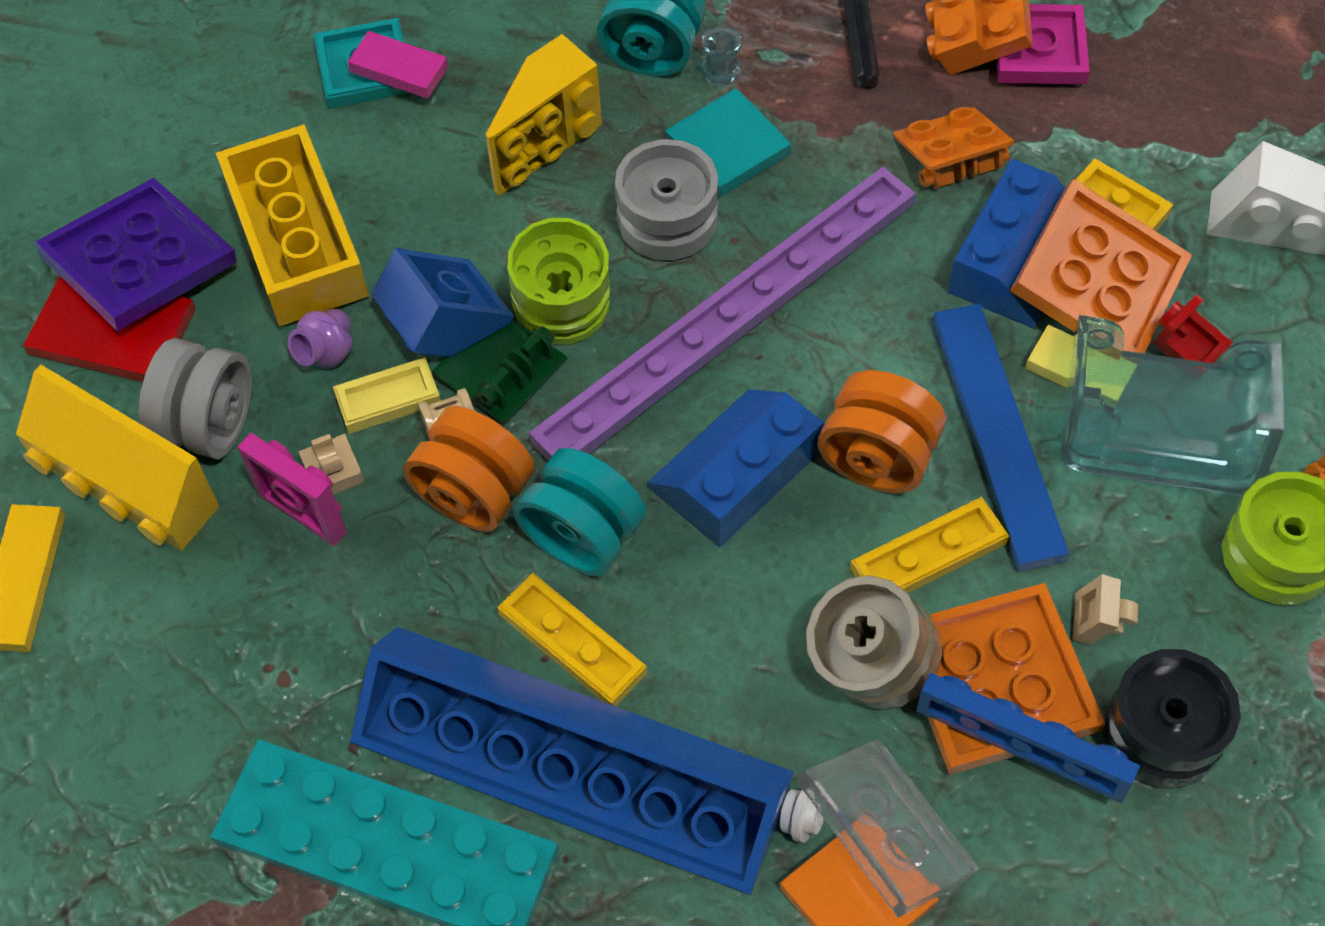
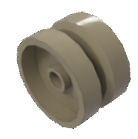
[806,575,942,710]

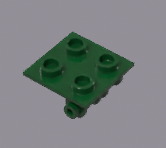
[432,320,567,424]

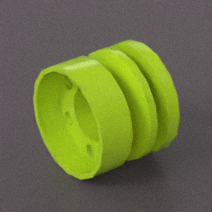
[507,218,610,345]

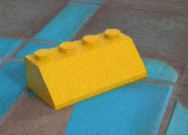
[16,364,220,551]

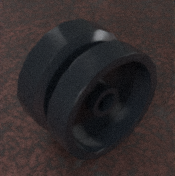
[1104,649,1241,788]

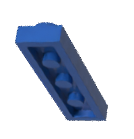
[916,672,1140,803]

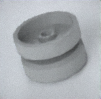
[615,139,718,261]
[138,338,252,459]

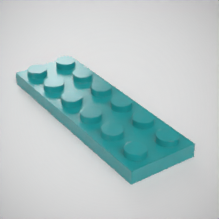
[210,739,559,926]

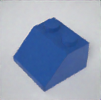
[371,248,514,357]

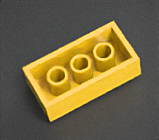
[216,124,369,327]

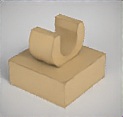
[298,434,365,494]
[1073,574,1138,645]

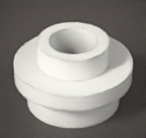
[780,787,825,843]

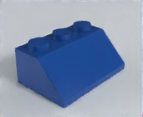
[948,158,1065,329]
[647,389,824,548]

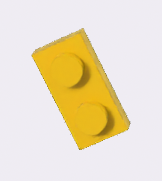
[1075,158,1173,231]

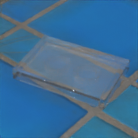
[796,738,980,918]

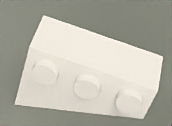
[1206,141,1325,256]

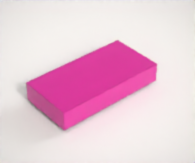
[348,31,448,99]

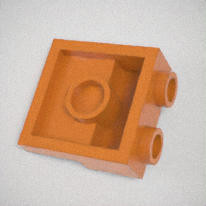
[925,0,1033,76]

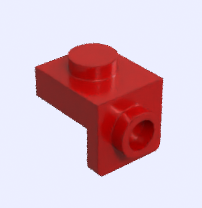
[1152,294,1233,381]

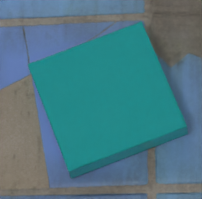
[313,17,409,109]
[665,88,791,197]

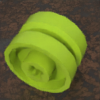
[1221,471,1325,605]

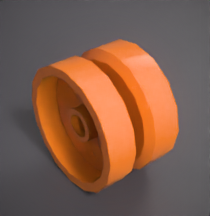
[818,370,947,494]
[402,406,535,532]

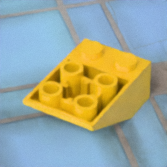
[485,34,602,196]

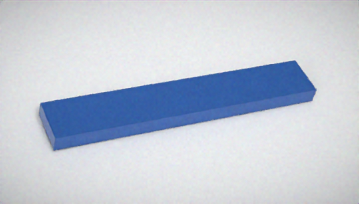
[933,304,1070,572]

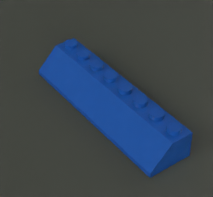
[350,627,794,895]

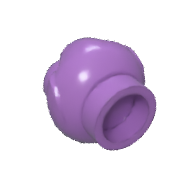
[288,309,353,369]

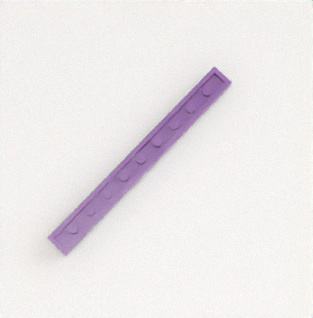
[529,167,916,460]

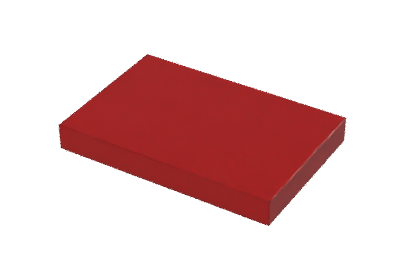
[23,276,196,382]

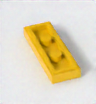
[850,497,1009,593]
[0,504,66,652]
[497,573,648,706]

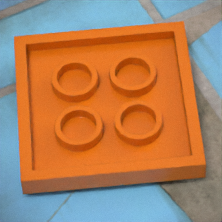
[1010,179,1192,365]
[919,583,1105,775]

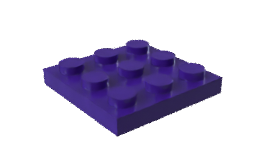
[35,178,237,331]

